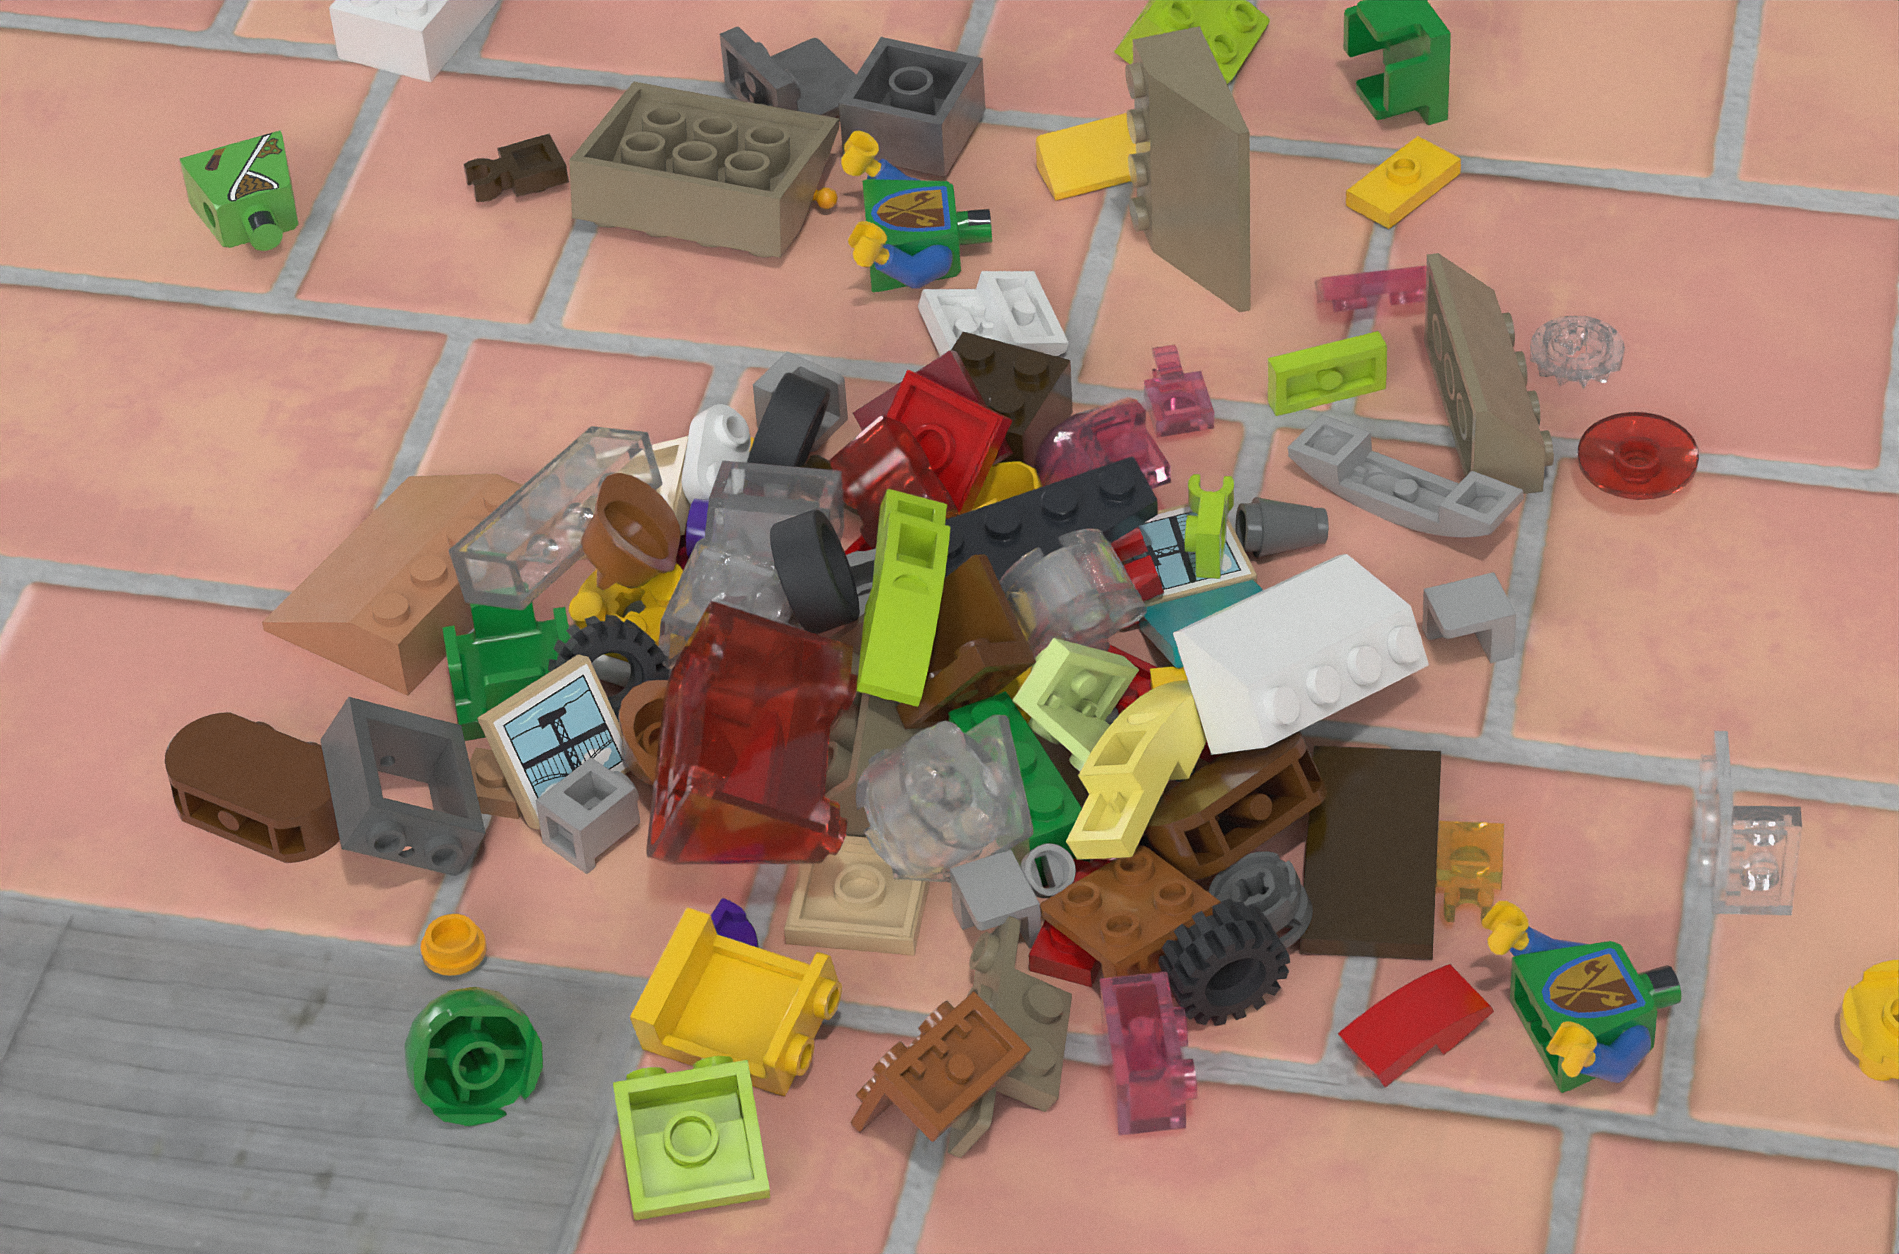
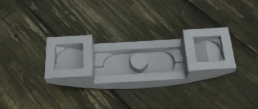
[1288,414,1524,537]

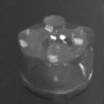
[999,529,1147,658]
[856,721,1014,876]

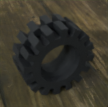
[548,615,670,724]
[1158,901,1290,1026]

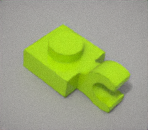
[1185,474,1234,579]

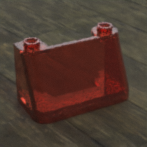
[646,600,858,865]

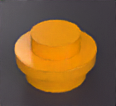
[420,914,487,976]

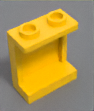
[630,907,842,1097]

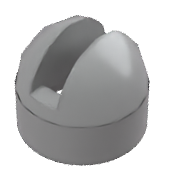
[1020,844,1075,898]

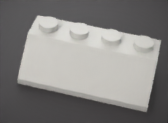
[1173,554,1429,755]

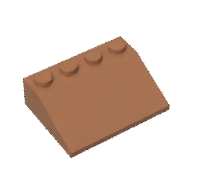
[262,474,553,696]

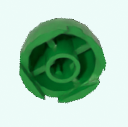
[404,987,543,1126]

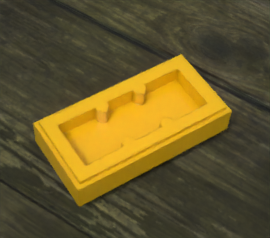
[1346,136,1461,229]

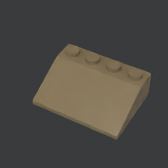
[1125,26,1251,312]
[569,82,839,258]

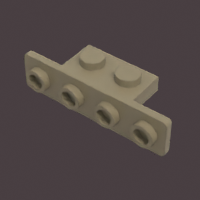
[948,916,1072,1158]

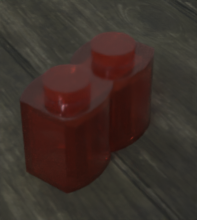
[829,415,959,549]

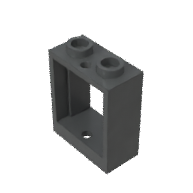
[320,697,486,876]

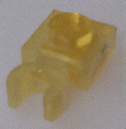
[1436,821,1504,924]

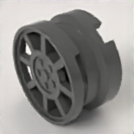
[1209,852,1313,948]

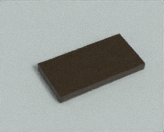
[1300,746,1441,960]

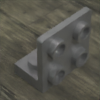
[720,26,856,118]

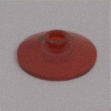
[1577,412,1699,500]

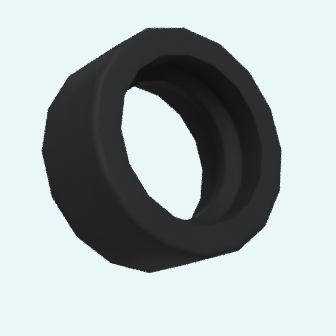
[745,372,830,492]
[770,509,860,635]

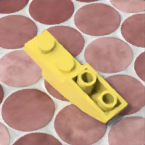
[1066,680,1207,859]

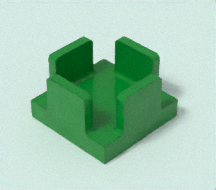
[1343,0,1451,126]
[442,589,571,741]

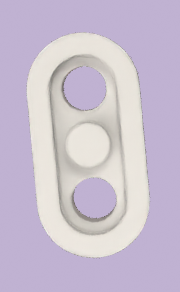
[682,404,751,513]

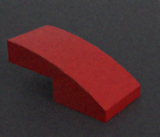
[1337,964,1494,1088]

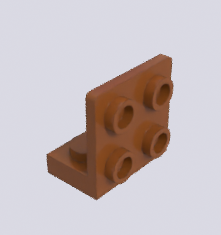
[1040,845,1221,1025]
[850,991,1031,1142]

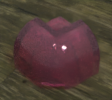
[1033,397,1171,489]

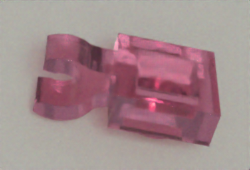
[1144,344,1214,438]

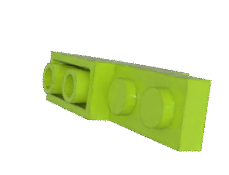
[856,489,950,707]

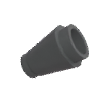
[1235,497,1329,558]

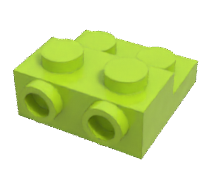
[613,1056,770,1221]

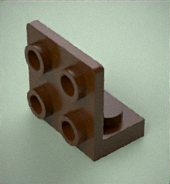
[895,554,1036,730]

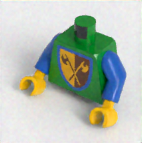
[841,131,992,292]
[1481,901,1682,1093]

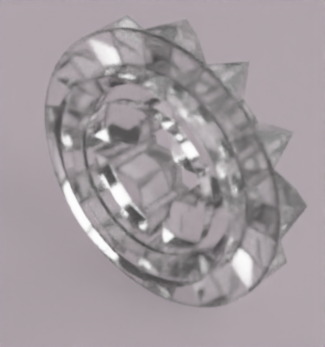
[1530,316,1625,389]

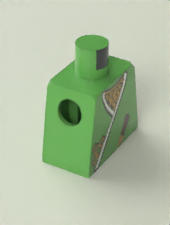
[179,130,299,251]

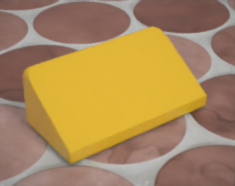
[1035,113,1136,201]

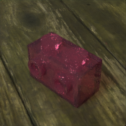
[1100,972,1198,1136]

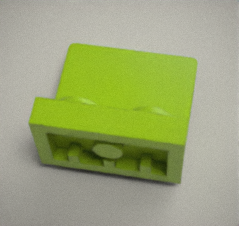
[1114,0,1270,85]

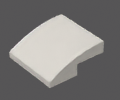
[918,271,1069,356]

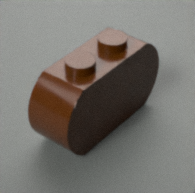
[165,712,340,863]
[1143,731,1328,881]

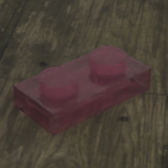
[1315,265,1426,313]

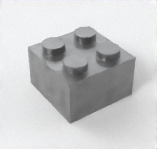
[839,37,986,177]

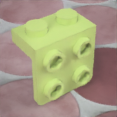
[1013,638,1139,771]

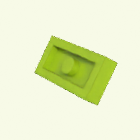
[1268,331,1387,416]

